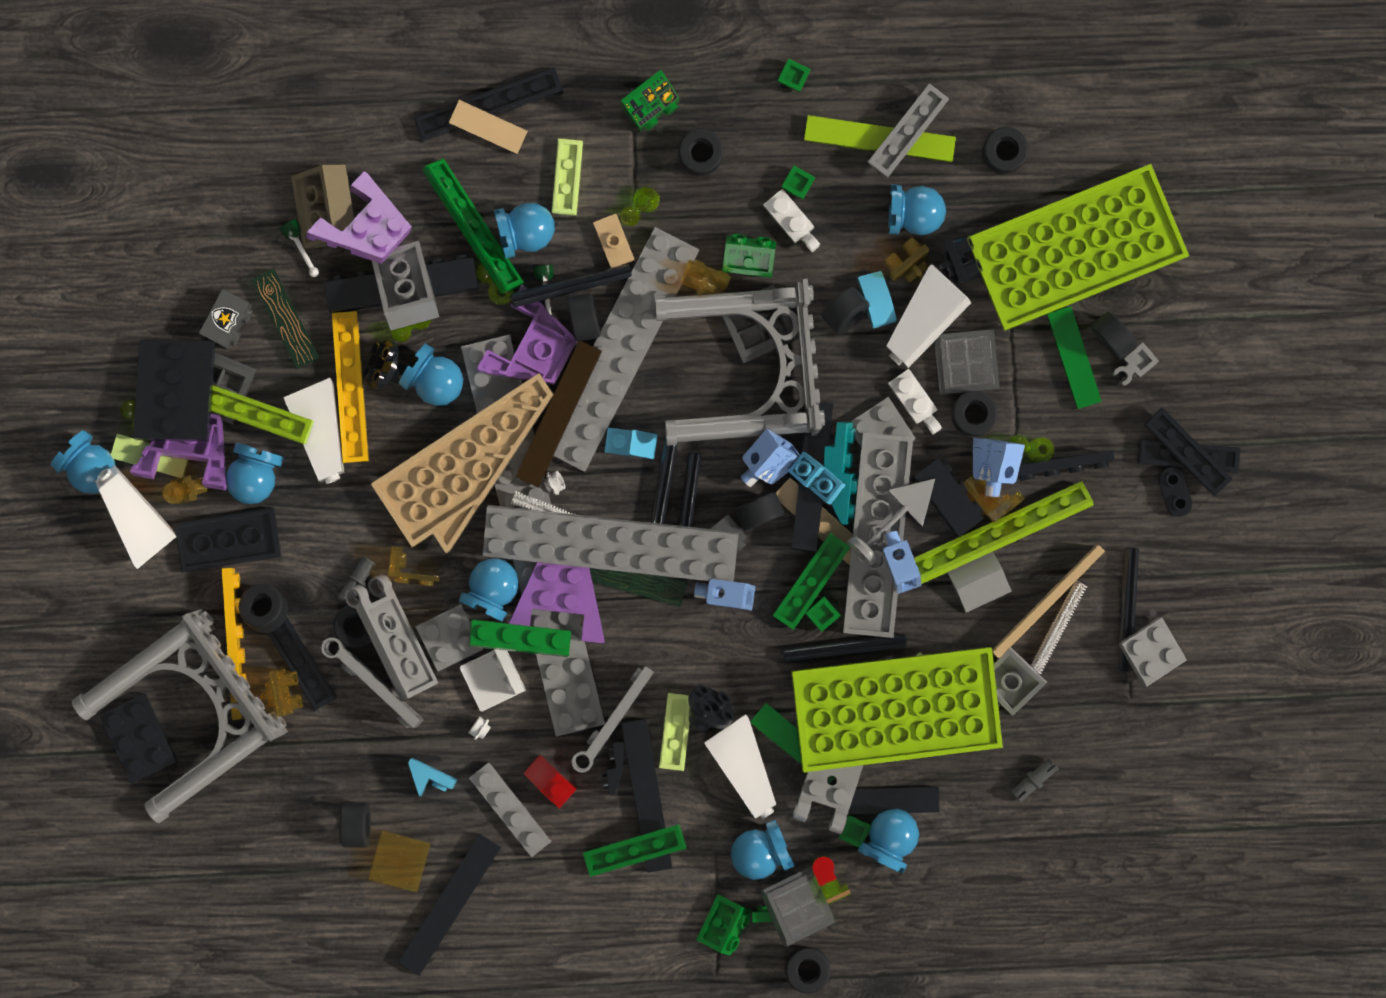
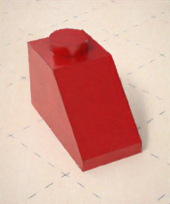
[523,755,577,808]

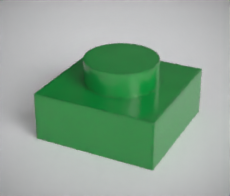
[777,58,811,93]
[781,165,816,200]
[805,597,841,632]
[838,815,871,848]
[752,905,773,923]

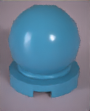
[888,184,946,236]
[494,203,555,259]
[399,343,464,406]
[50,430,116,494]
[226,442,283,504]
[459,558,518,622]
[858,809,919,873]
[730,820,794,880]

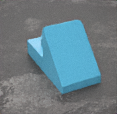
[605,428,658,459]
[408,758,458,796]

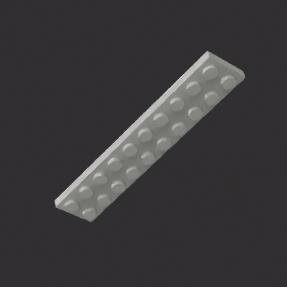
[554,227,699,472]
[483,505,739,582]

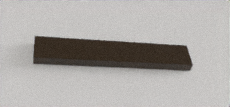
[516,341,602,488]

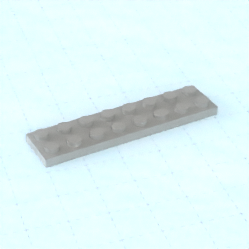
[843,432,913,638]

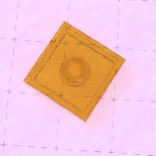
[369,830,431,892]

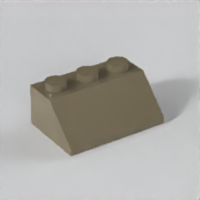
[291,165,354,250]

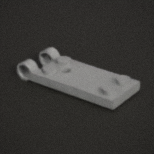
[345,574,438,702]
[321,638,424,728]
[572,666,654,772]
[793,765,863,834]

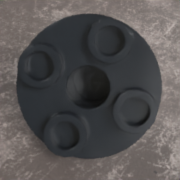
[362,340,409,390]
[688,684,734,732]

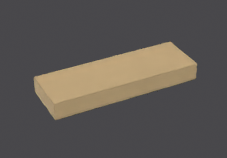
[449,100,528,154]

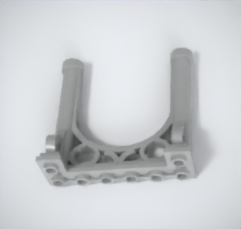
[654,279,825,446]
[72,609,288,823]

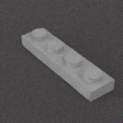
[868,83,949,178]
[469,762,551,857]

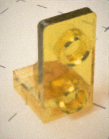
[964,475,1025,522]
[388,546,440,586]

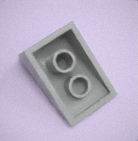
[372,241,439,330]

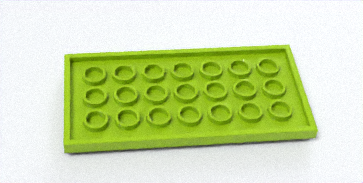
[970,164,1189,331]
[791,647,1003,772]

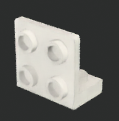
[460,649,526,711]

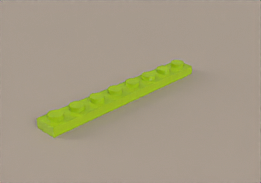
[914,481,1094,584]

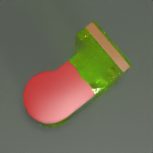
[812,856,851,905]

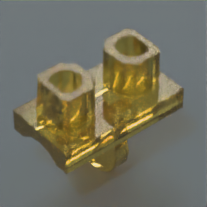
[884,238,929,282]
[680,259,731,295]
[162,475,207,505]
[259,669,303,717]

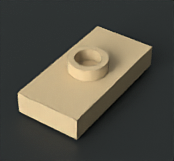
[593,214,635,268]

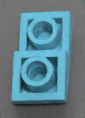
[857,271,897,328]
[788,452,845,505]

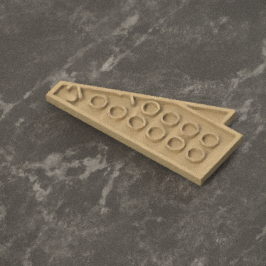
[371,373,554,553]

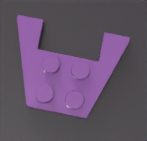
[306,171,411,264]
[476,285,577,385]
[130,413,227,490]
[509,562,605,643]

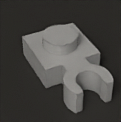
[1113,343,1159,386]

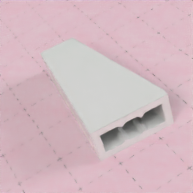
[887,264,971,368]
[283,378,344,484]
[95,465,176,569]
[704,714,776,819]

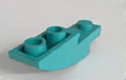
[824,421,858,525]

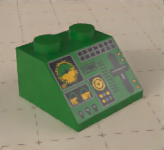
[621,70,679,132]

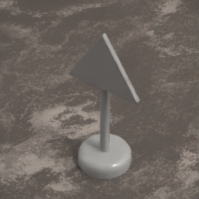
[847,479,935,567]

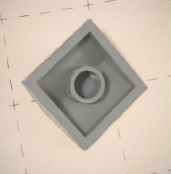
[947,552,1012,613]
[994,647,1047,716]

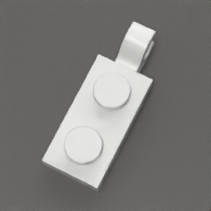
[763,189,820,252]
[888,369,942,435]

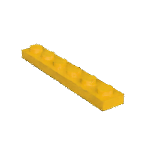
[332,311,369,463]
[222,568,247,720]

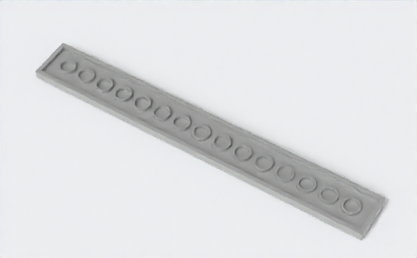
[461,335,605,736]

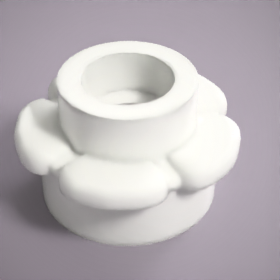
[544,471,565,495]
[468,717,491,740]

